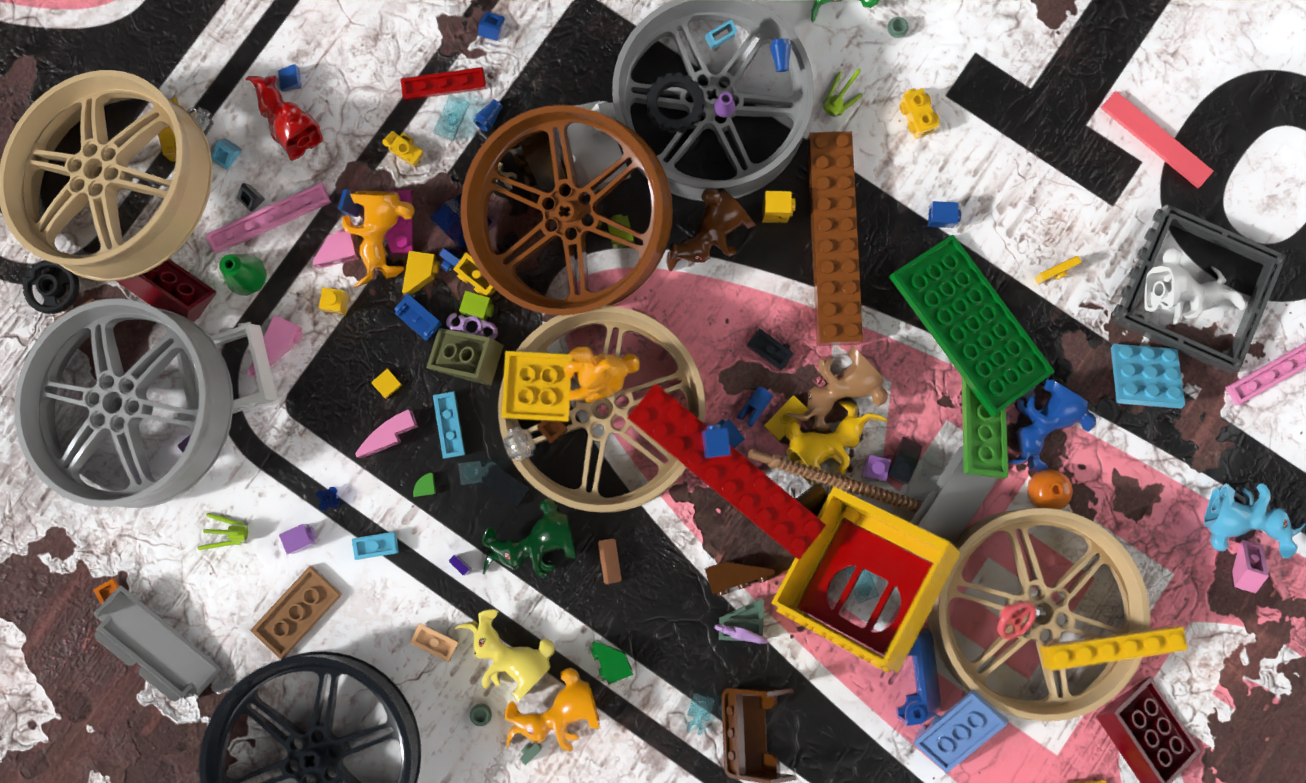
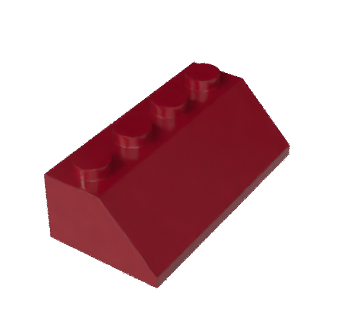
[116,259,217,322]

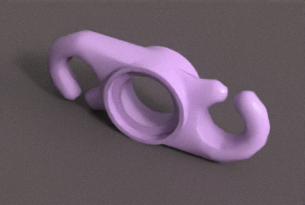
[446,313,498,340]
[714,624,768,644]

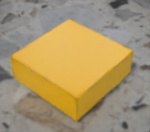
[371,369,402,399]

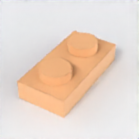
[410,623,459,662]

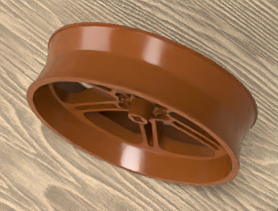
[461,105,673,315]

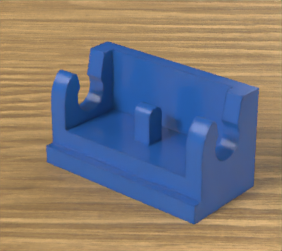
[394,293,442,341]

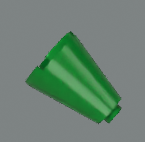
[219,254,267,296]

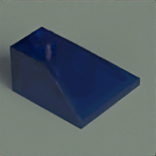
[430,194,493,252]

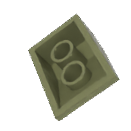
[426,328,504,386]

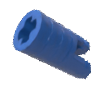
[736,385,774,427]

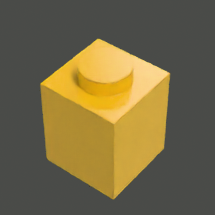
[319,287,349,316]

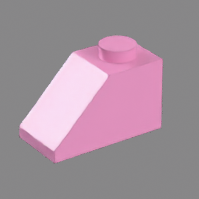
[313,229,360,269]
[1232,539,1269,593]

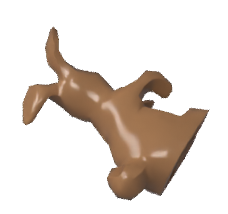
[787,346,888,434]

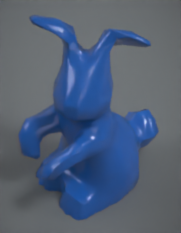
[1008,379,1096,472]

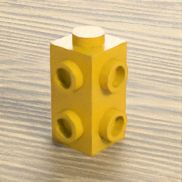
[899,88,940,139]

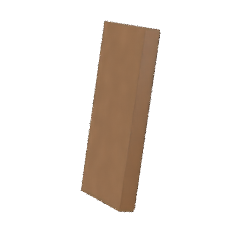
[250,565,343,660]

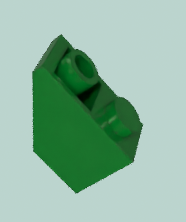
[590,640,633,685]

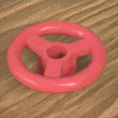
[998,601,1036,639]

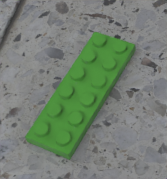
[962,377,1008,479]

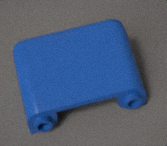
[896,628,941,726]

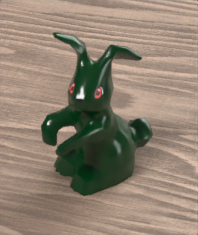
[483,499,577,579]

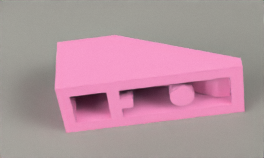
[247,315,303,377]

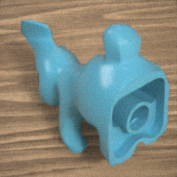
[1203,484,1306,559]

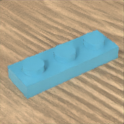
[433,392,465,459]

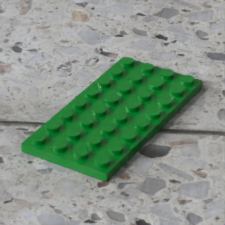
[889,234,1055,417]

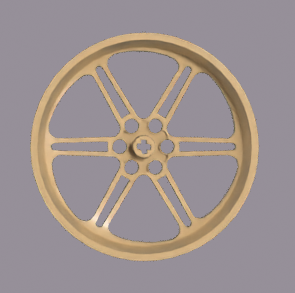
[0,70,212,281]
[498,305,705,513]
[928,508,1150,721]

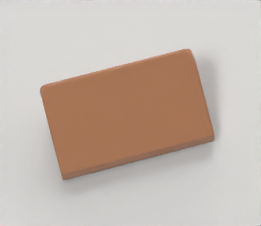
[598,539,621,584]

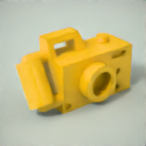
[382,131,424,167]

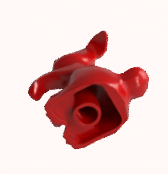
[246,75,323,161]

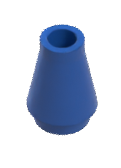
[770,38,791,72]
[474,99,503,131]

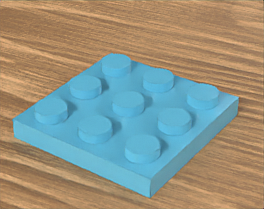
[1111,344,1185,409]

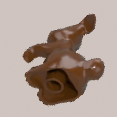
[666,188,756,272]

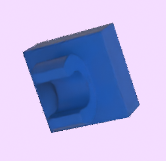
[439,247,463,272]

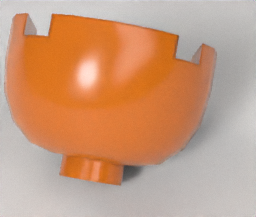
[1027,469,1073,510]

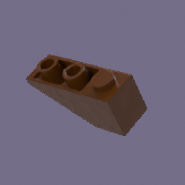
[704,562,775,596]

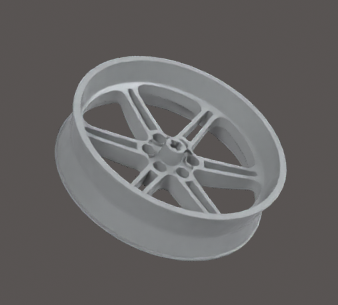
[612,0,814,201]
[14,298,233,508]

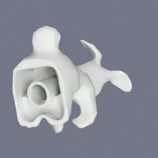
[1144,248,1246,325]

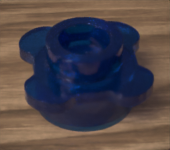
[316,487,340,511]

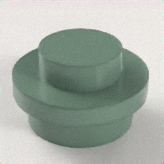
[887,17,908,38]
[470,704,492,726]

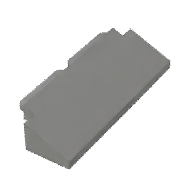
[909,446,998,563]
[94,585,222,702]

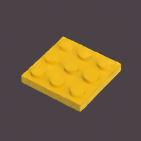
[501,351,573,422]

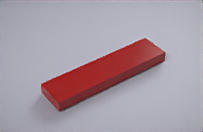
[400,67,486,101]

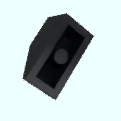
[887,437,923,485]

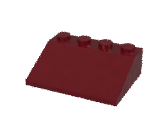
[1096,677,1201,783]

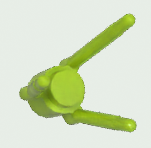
[823,69,863,117]
[198,513,248,550]

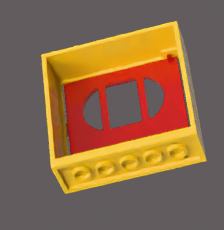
[771,486,961,674]

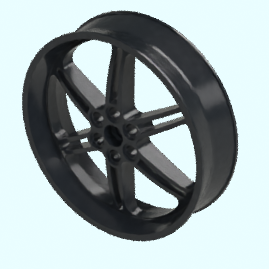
[199,651,421,783]

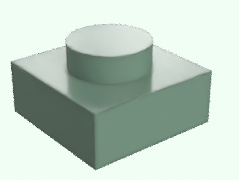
[520,742,543,765]

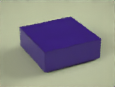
[449,555,472,575]

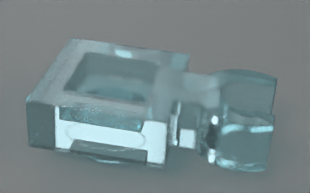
[458,461,496,485]
[686,693,715,735]

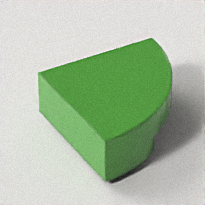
[413,473,436,497]

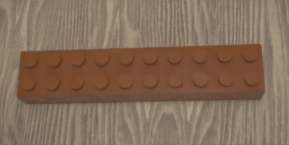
[807,131,863,346]

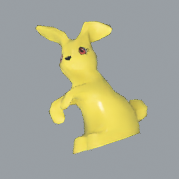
[455,609,555,702]

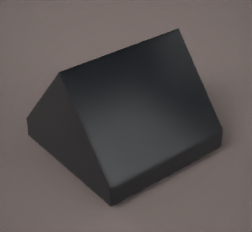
[237,183,265,212]

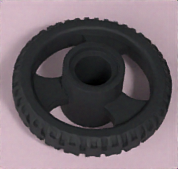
[23,260,80,314]

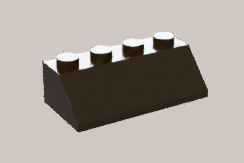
[510,131,571,213]

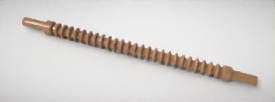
[748,449,923,513]

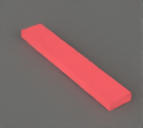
[1101,91,1213,188]

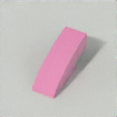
[355,409,418,459]

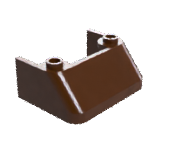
[722,687,796,783]

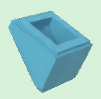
[211,139,242,170]

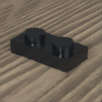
[747,328,794,371]

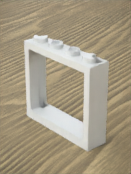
[177,322,277,422]

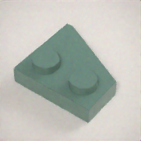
[719,599,764,641]

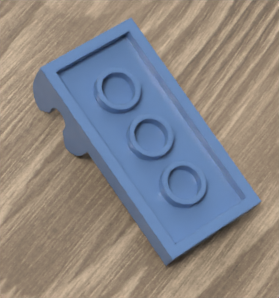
[913,689,1008,774]

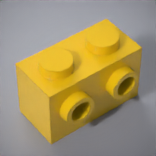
[453,252,496,296]

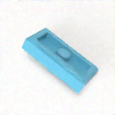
[352,532,399,560]

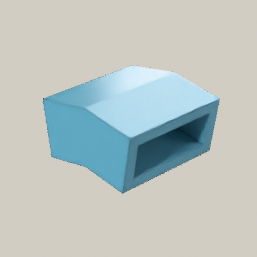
[705,19,738,50]

